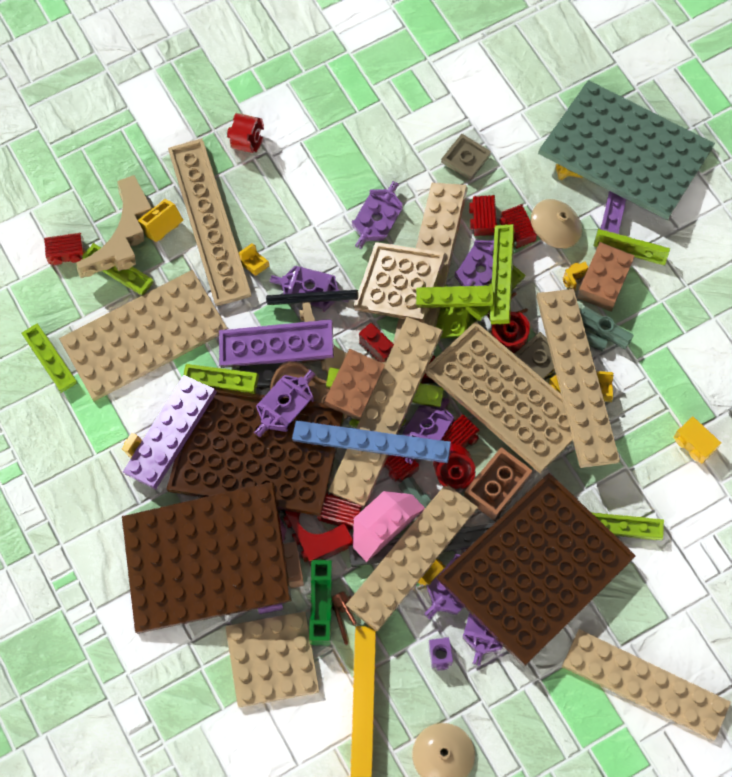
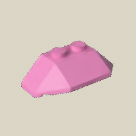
[353,491,425,562]

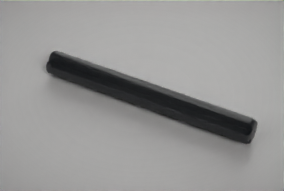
[266,290,359,305]

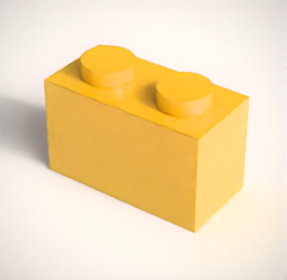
[138,199,184,242]
[673,416,721,464]

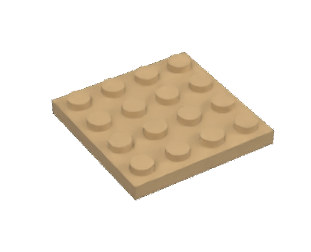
[353,242,446,322]
[225,612,319,708]

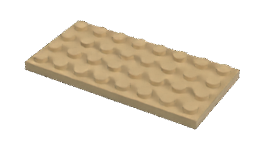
[59,270,227,402]
[425,322,573,473]

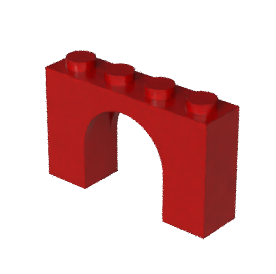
[279,493,353,567]

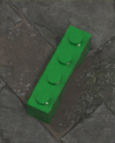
[309,560,332,646]

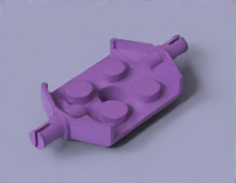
[352,181,403,249]
[455,240,494,286]
[270,266,349,312]
[254,370,316,437]
[401,397,454,464]
[424,554,464,620]
[462,612,503,666]

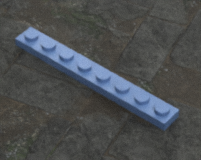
[292,421,451,463]

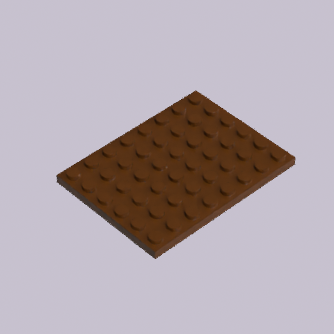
[166,387,345,516]
[437,473,636,667]
[122,482,292,634]

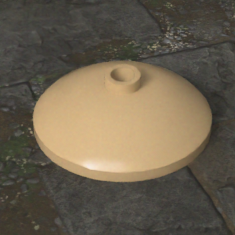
[531,199,582,249]
[412,723,475,777]

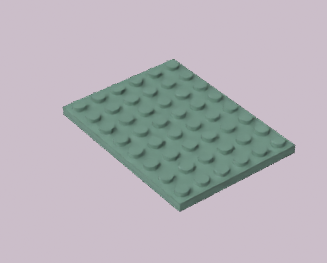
[538,80,715,220]

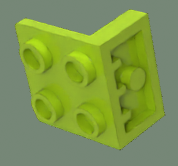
[436,307,478,339]

